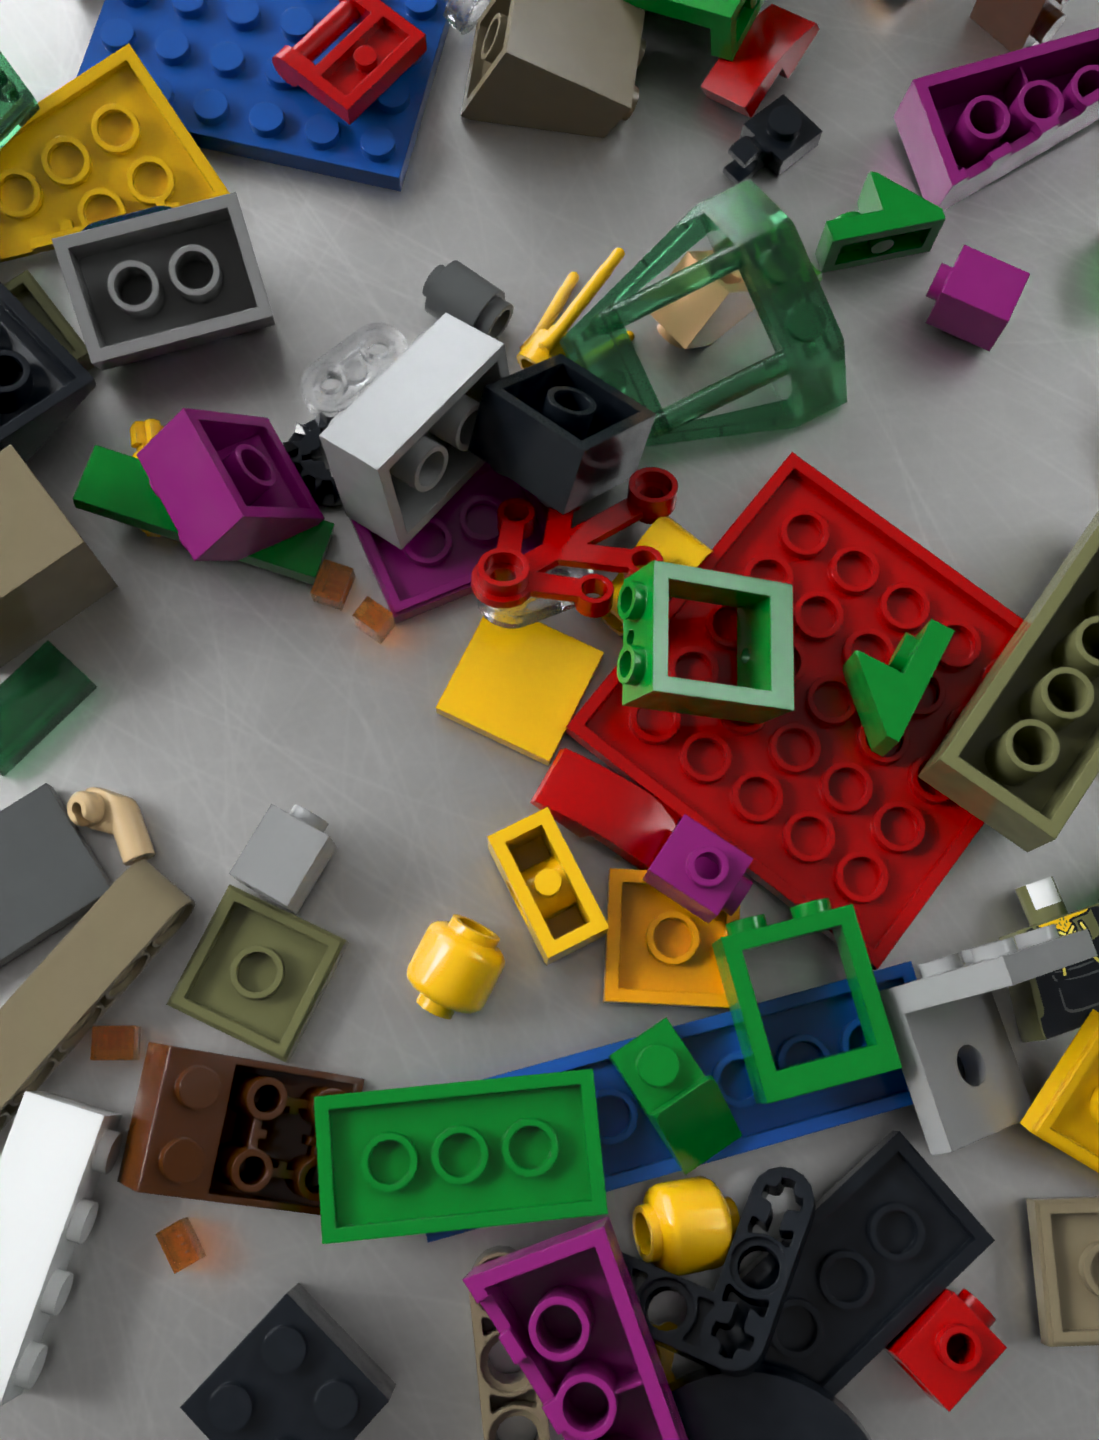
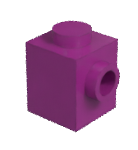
[925,245,1030,352]
[642,814,753,924]

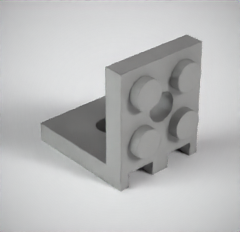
[879,924,1098,1156]

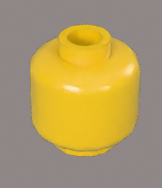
[407,914,505,1019]
[632,1176,740,1276]

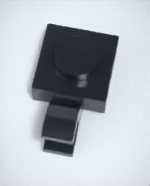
[723,94,823,187]

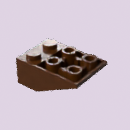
[117,1042,365,1215]

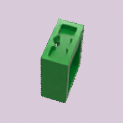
[617,560,794,724]
[712,898,902,1104]

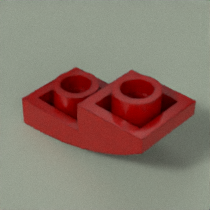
[700,4,820,118]
[530,748,680,870]

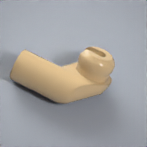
[67,787,156,866]

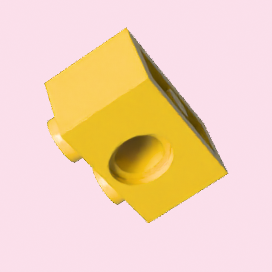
[487,807,609,966]

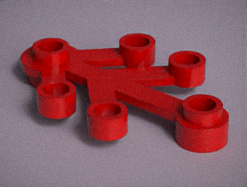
[471,467,678,618]

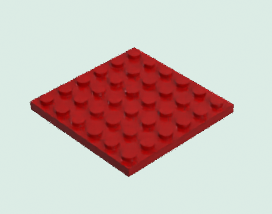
[565,452,1024,970]

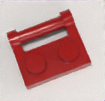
[272,0,427,125]

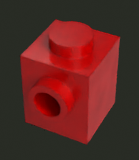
[884,1288,1007,1412]

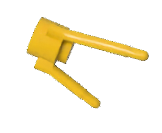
[516,248,635,370]

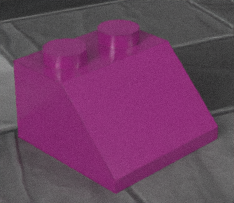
[136,408,325,561]

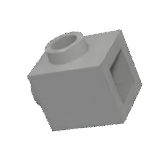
[229,804,337,915]

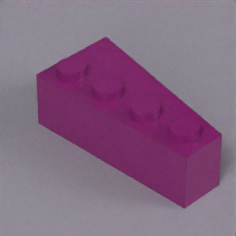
[893,27,1099,211]
[462,1216,688,1440]

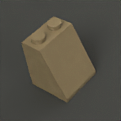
[460,0,646,138]
[0,444,118,668]

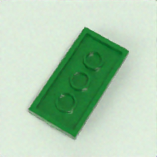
[314,1069,608,1244]

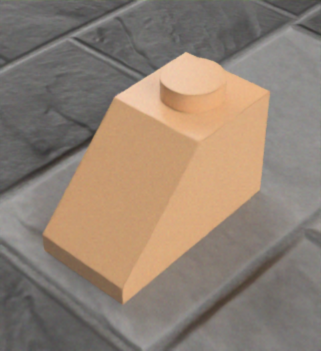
[645,249,777,350]

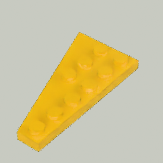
[0,43,230,263]

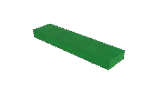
[72,445,335,585]

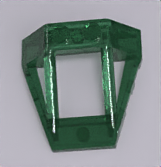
[559,179,847,447]

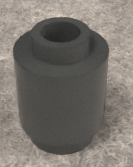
[422,260,514,339]

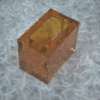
[310,559,356,611]
[352,596,396,644]
[90,1025,141,1061]
[155,1217,207,1274]

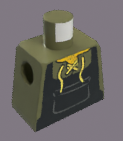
[999,876,1099,1043]

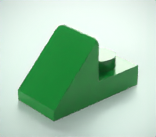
[815,171,946,273]
[843,619,955,757]
[608,1017,743,1175]

